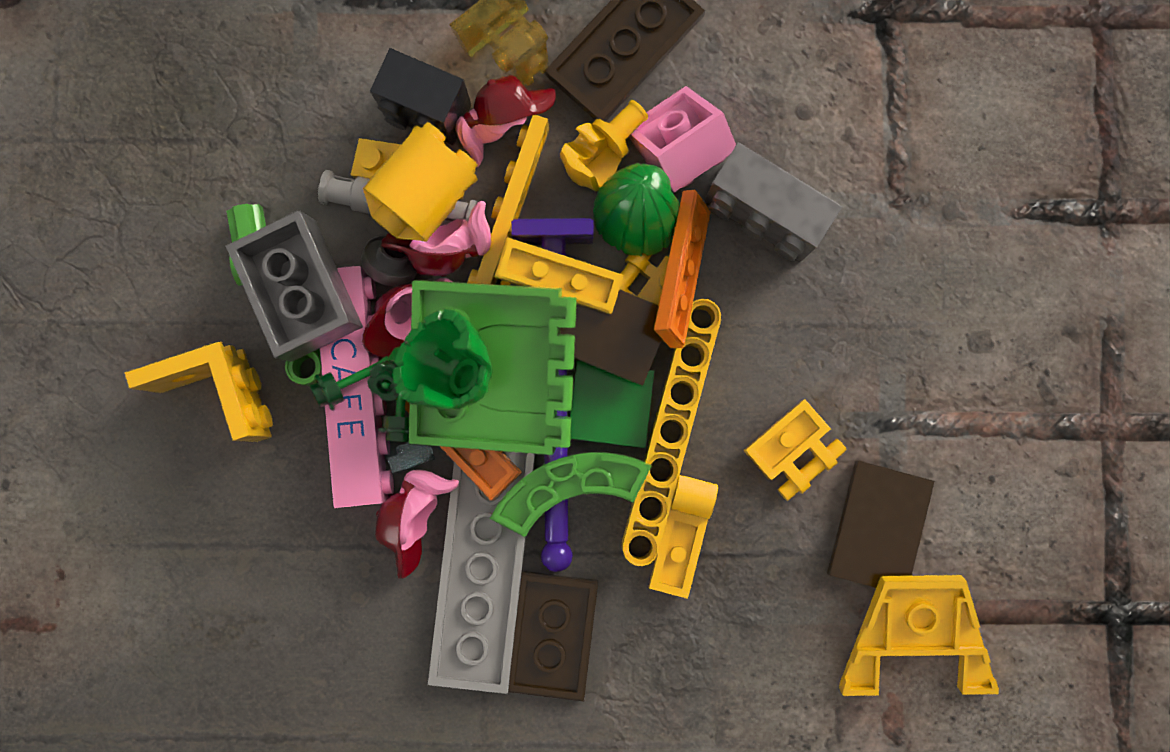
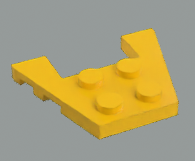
[839,575,999,696]

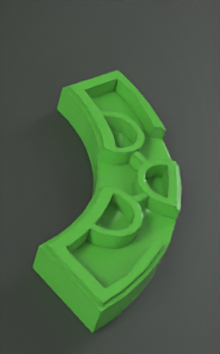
[490,452,652,537]

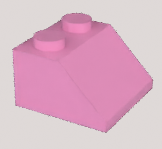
[629,86,736,193]

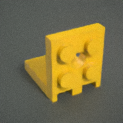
[125,342,273,442]

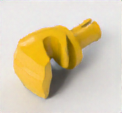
[560,100,648,192]

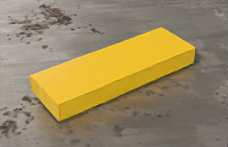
[494,237,624,315]

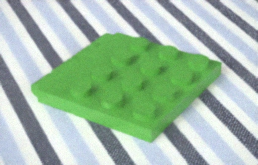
[409,280,577,455]

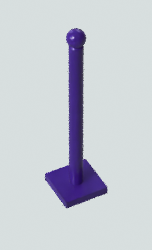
[511,218,594,572]

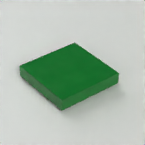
[570,361,655,448]

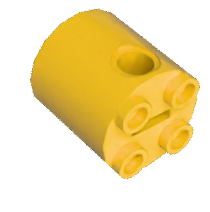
[363,122,478,242]

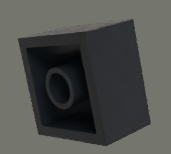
[370,48,472,145]

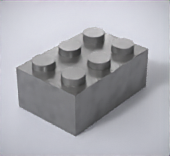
[704,142,843,262]
[226,210,363,362]

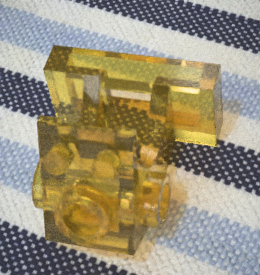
[449,0,549,86]

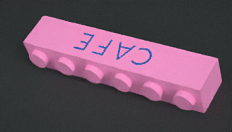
[320,266,394,508]

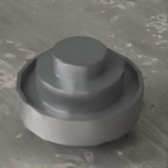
[361,235,417,287]

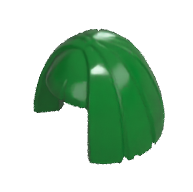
[593,163,680,256]
[393,309,492,409]

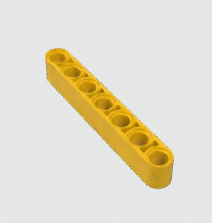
[622,299,721,566]

